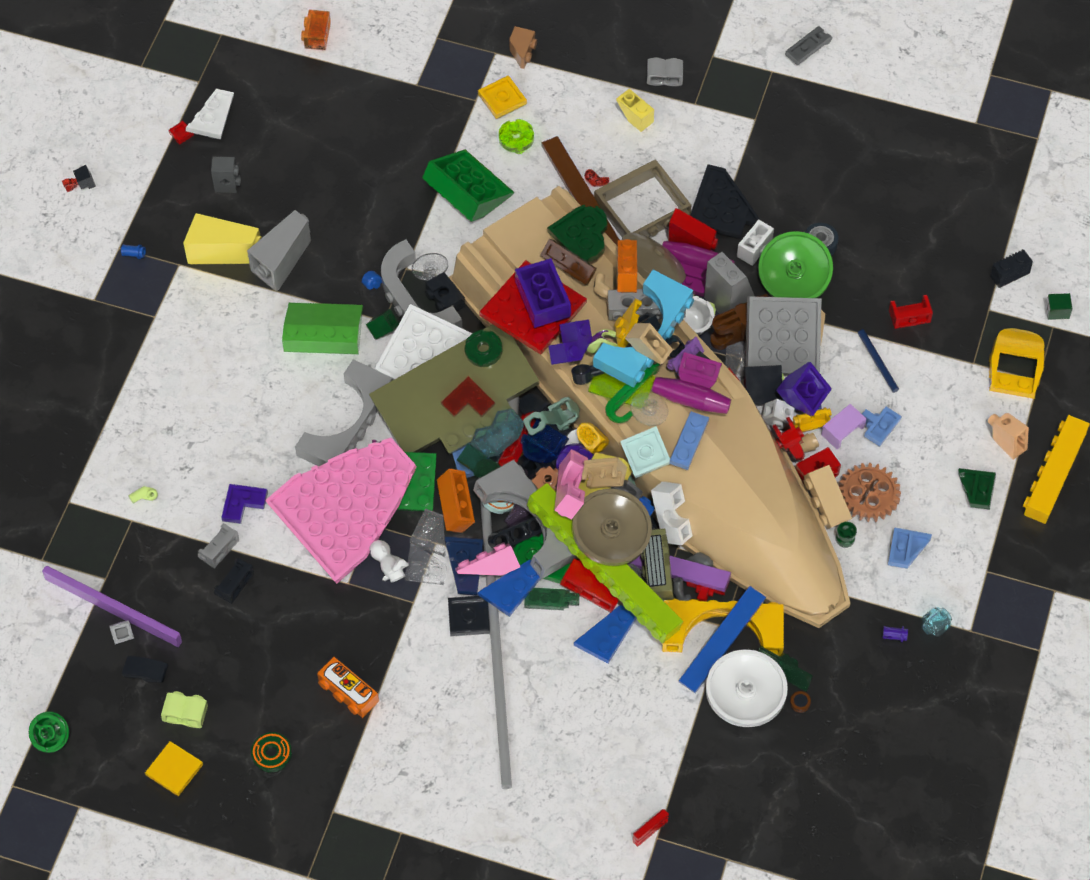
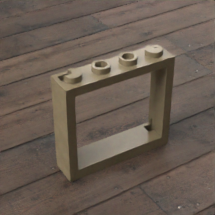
[594,159,691,238]

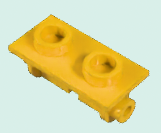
[793,407,832,432]

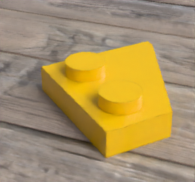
[615,298,642,348]

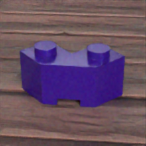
[548,319,592,365]

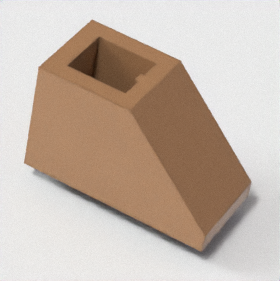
[509,26,537,69]

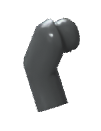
[685,552,713,567]

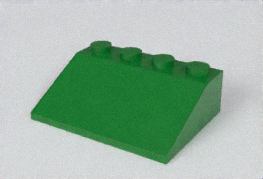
[422,149,514,222]

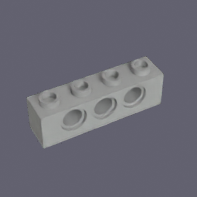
[608,289,686,321]

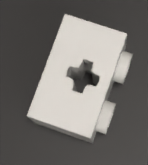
[737,220,774,266]

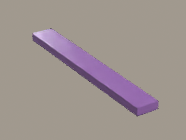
[42,566,182,647]

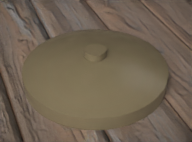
[622,233,686,284]
[572,488,652,566]

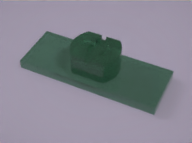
[457,444,501,478]
[758,646,813,692]

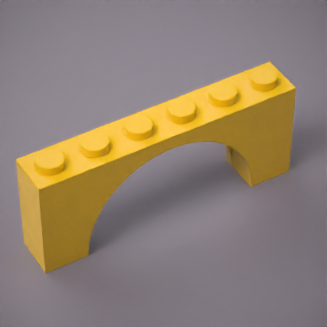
[662,599,784,656]

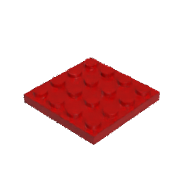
[479,260,587,355]

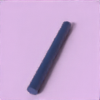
[858,329,899,393]

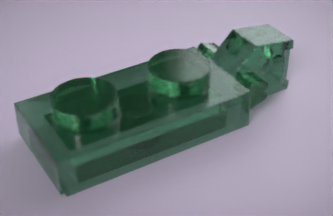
[524,588,580,611]

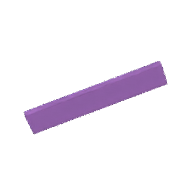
[627,555,731,592]

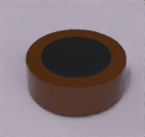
[790,691,811,713]

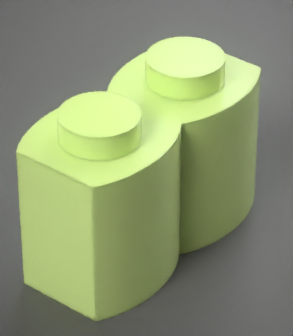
[161,691,208,728]

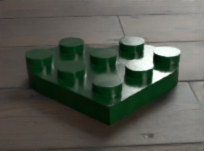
[547,205,607,263]

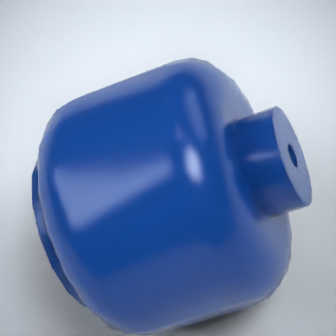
[362,271,382,290]

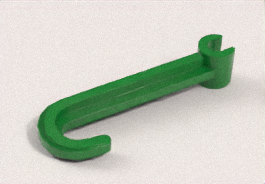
[605,363,660,423]

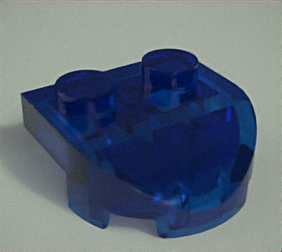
[521,420,569,463]

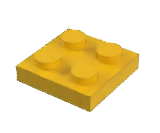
[478,75,527,119]

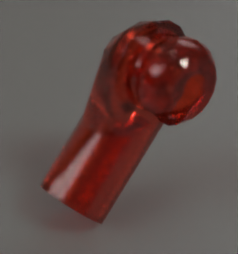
[584,169,609,187]

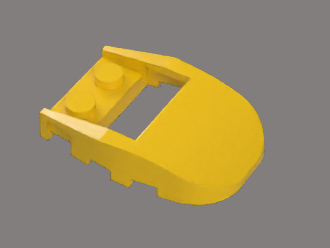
[989,328,1044,399]

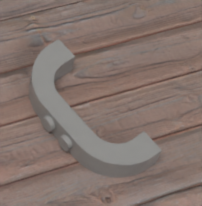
[381,239,463,329]

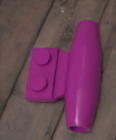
[662,241,735,297]
[652,352,732,414]

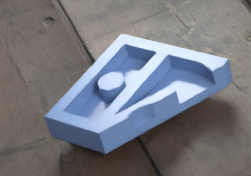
[888,528,932,569]

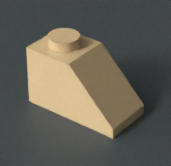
[625,323,673,364]

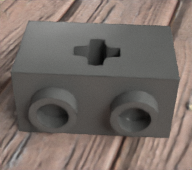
[211,157,241,193]

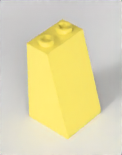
[183,213,262,264]

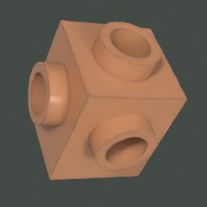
[531,466,558,492]

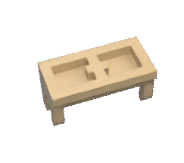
[582,457,627,489]

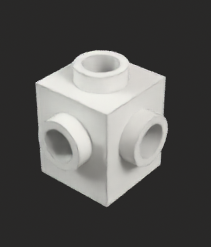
[762,399,795,429]

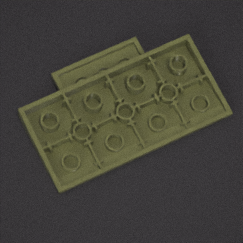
[369,324,539,455]

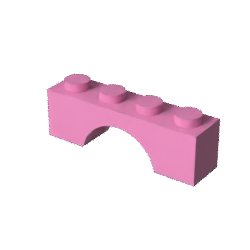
[554,449,588,520]

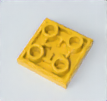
[145,741,203,796]

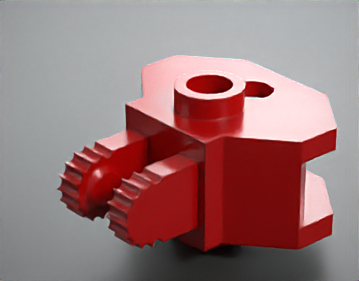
[773,417,805,461]

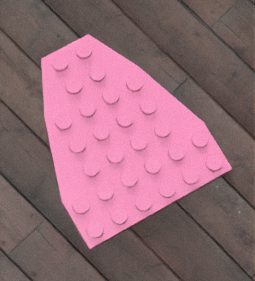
[265,438,417,583]

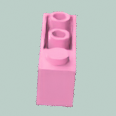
[455,543,520,575]

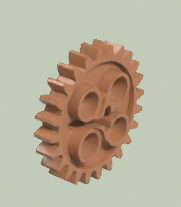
[838,462,901,522]

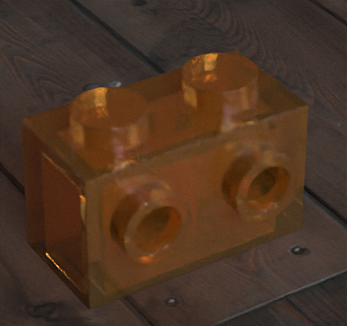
[301,10,331,50]

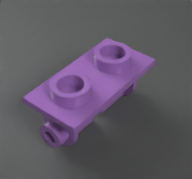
[667,336,704,376]

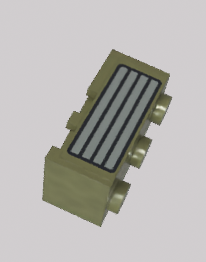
[641,528,674,601]

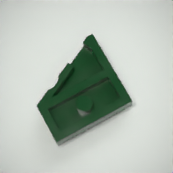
[958,468,996,510]

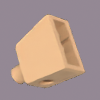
[988,413,1029,460]

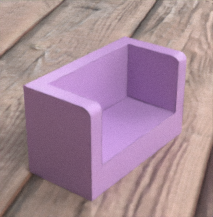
[822,404,867,450]

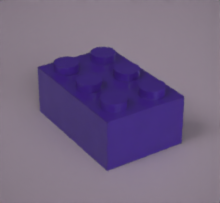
[515,258,571,328]

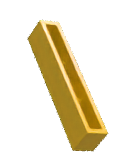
[1023,415,1090,524]

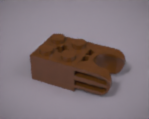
[710,294,768,350]

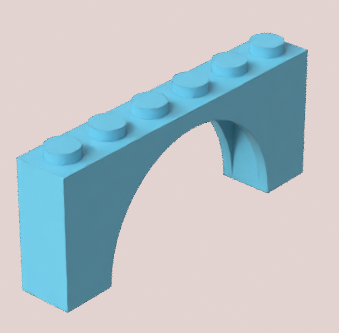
[593,270,694,388]

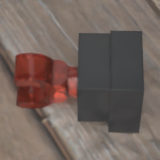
[62,165,96,192]

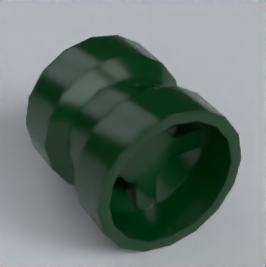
[836,522,857,548]

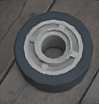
[805,223,839,256]

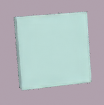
[620,426,670,478]

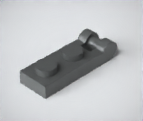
[785,26,833,65]

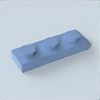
[670,411,709,470]

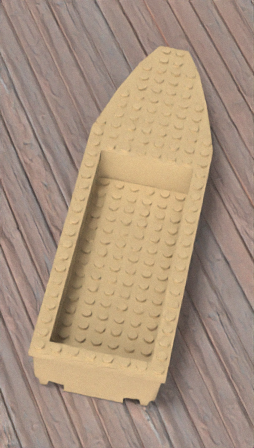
[449,186,850,628]

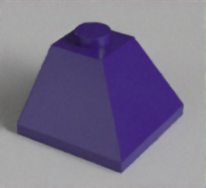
[776,362,832,416]

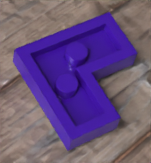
[221,484,268,524]

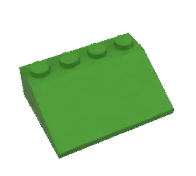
[282,302,363,355]

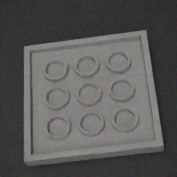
[746,297,822,374]

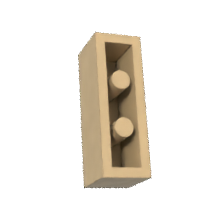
[804,465,852,530]

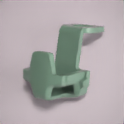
[523,397,580,435]

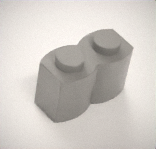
[647,57,683,86]

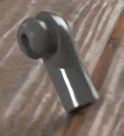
[673,577,691,601]

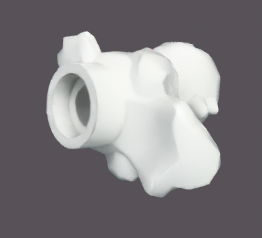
[369,540,409,583]

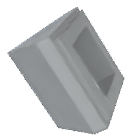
[110,620,134,644]

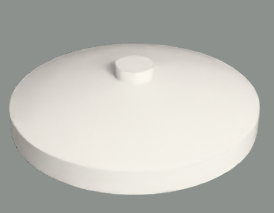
[706,650,787,727]

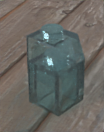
[470,408,524,458]

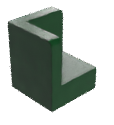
[1047,293,1073,320]
[366,309,399,339]

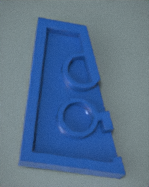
[478,560,541,617]
[574,605,637,664]

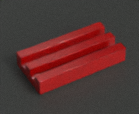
[633,809,669,847]

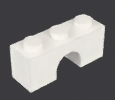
[651,481,693,545]

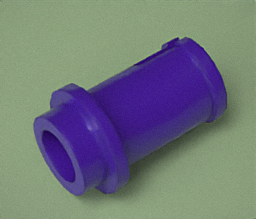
[883,626,908,643]

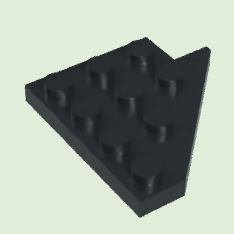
[690,164,761,239]

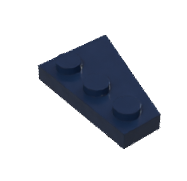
[444,536,483,596]

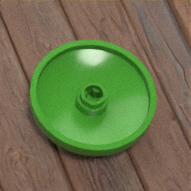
[759,231,833,298]

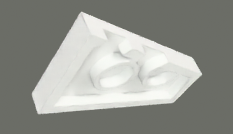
[186,89,234,139]

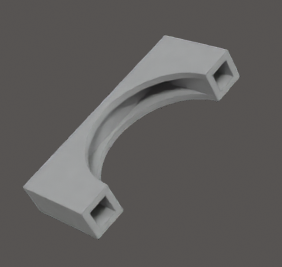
[295,359,393,466]

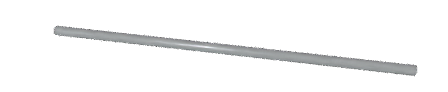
[477,462,512,789]

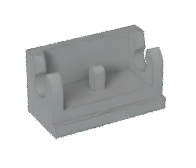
[198,523,239,569]

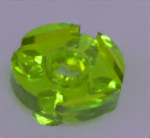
[499,119,534,154]

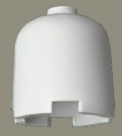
[683,296,715,336]

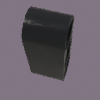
[488,516,542,549]

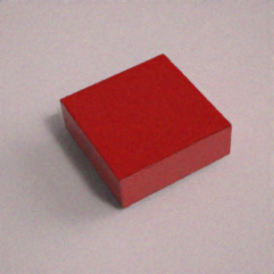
[168,121,194,145]

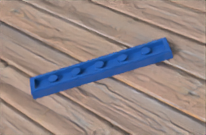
[679,586,766,693]

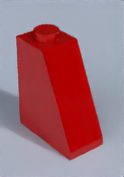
[668,208,718,251]

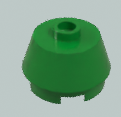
[28,712,69,753]

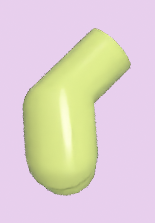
[128,486,158,503]

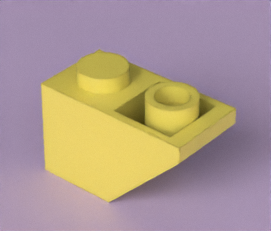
[616,89,654,132]

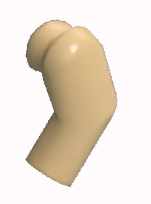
[594,274,612,299]

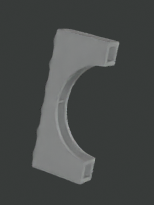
[473,460,578,579]

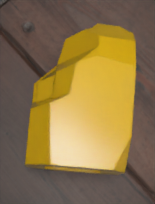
[576,422,609,454]

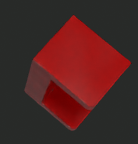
[889,295,933,329]

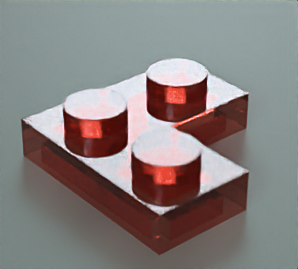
[441,376,495,418]

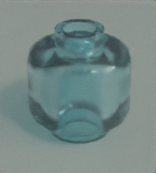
[922,607,952,637]

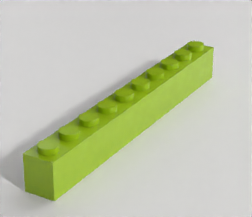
[527,483,683,644]

